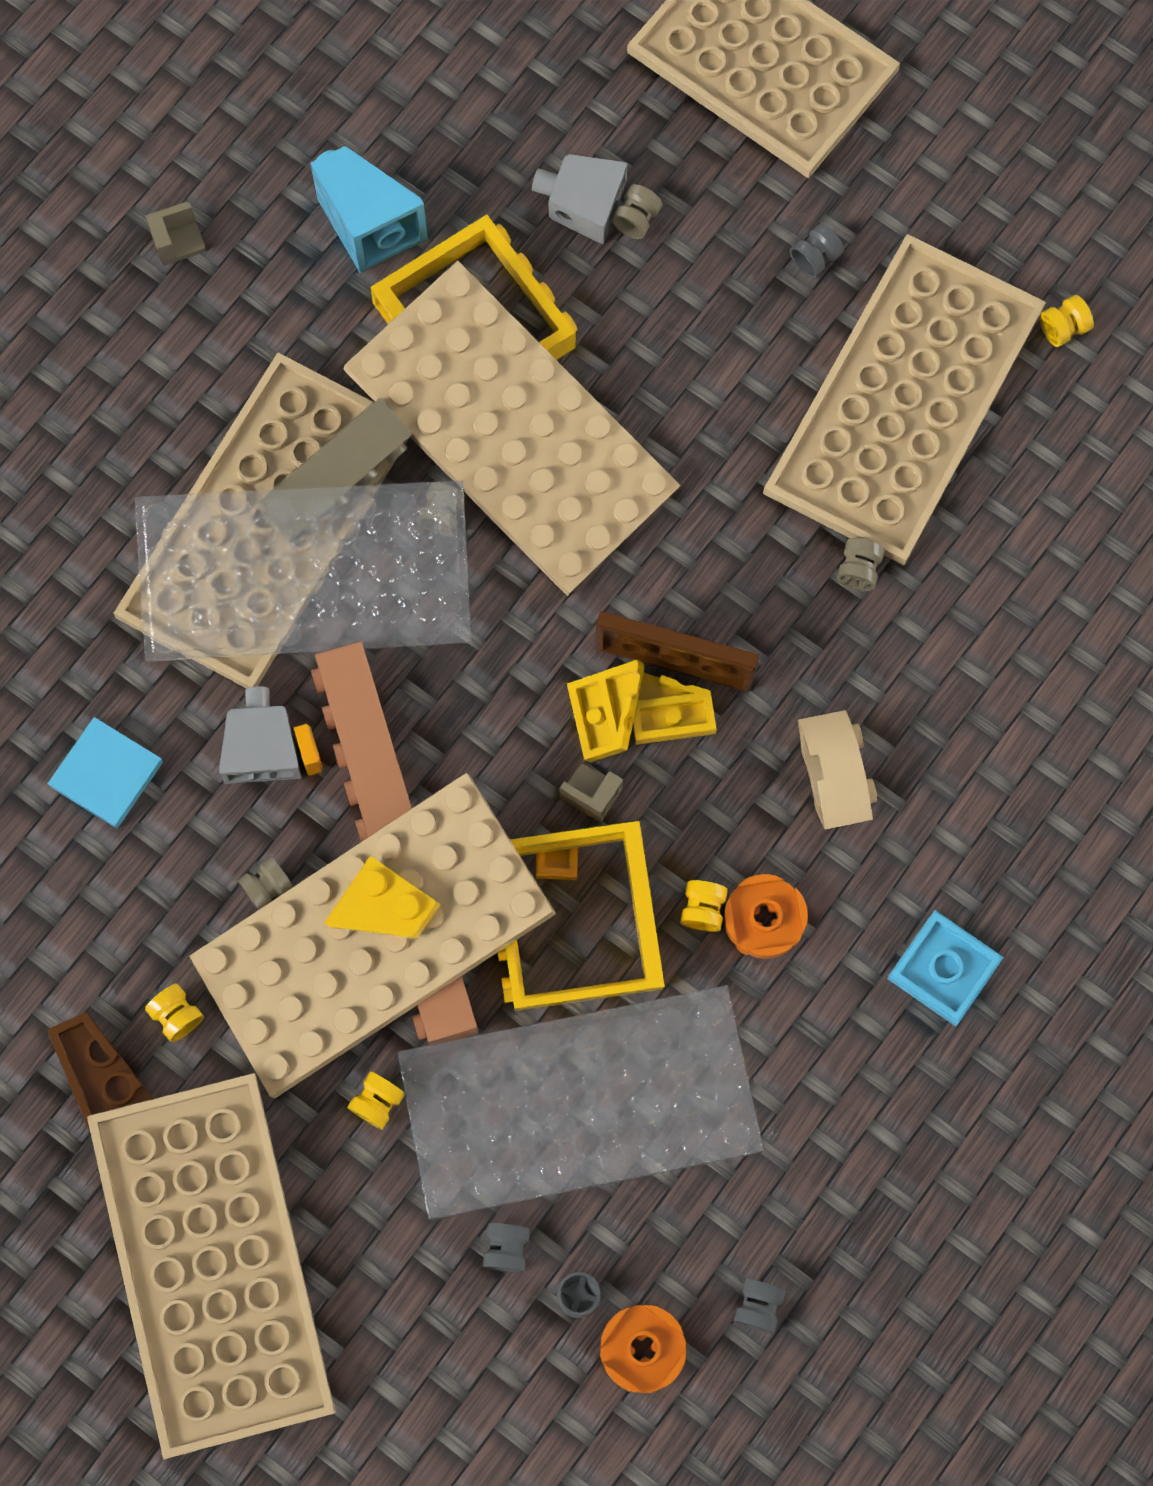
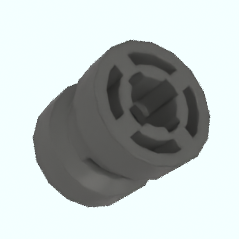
[790,223,844,278]
[482,1223,530,1273]
[557,1272,600,1318]
[733,1278,786,1334]

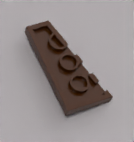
[47,1012,154,1135]

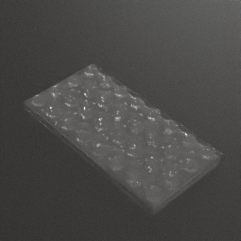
[134,480,471,662]
[398,986,764,1221]

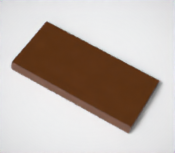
[595,611,759,692]

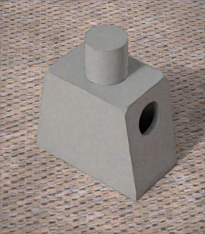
[532,154,627,244]
[219,686,302,784]

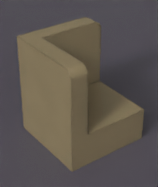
[145,202,206,266]
[559,764,623,823]

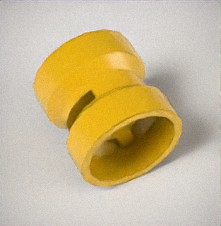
[1039,295,1094,347]
[680,880,728,932]
[145,983,204,1043]
[347,1071,406,1130]

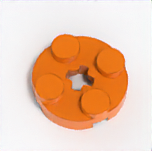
[724,874,808,959]
[600,1305,686,1394]

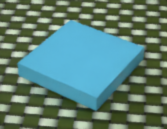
[47,717,163,829]
[887,910,1004,1026]

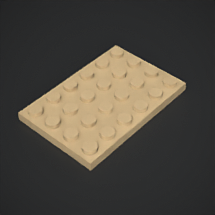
[627,0,900,179]

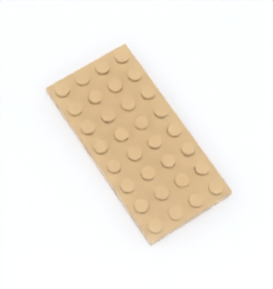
[763,234,1046,565]
[344,260,681,596]
[113,353,410,689]
[189,773,556,1098]
[87,1073,336,1459]

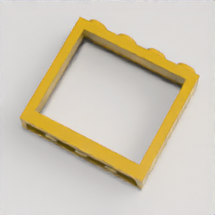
[370,214,577,360]
[498,821,665,1011]

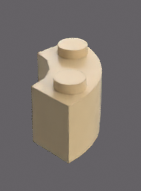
[798,710,877,829]

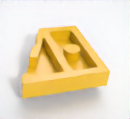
[567,660,644,763]
[633,673,717,745]
[324,856,441,939]

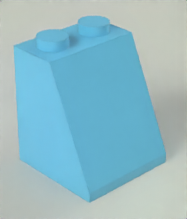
[310,146,428,273]

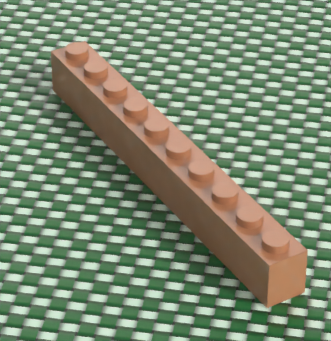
[311,641,478,1049]

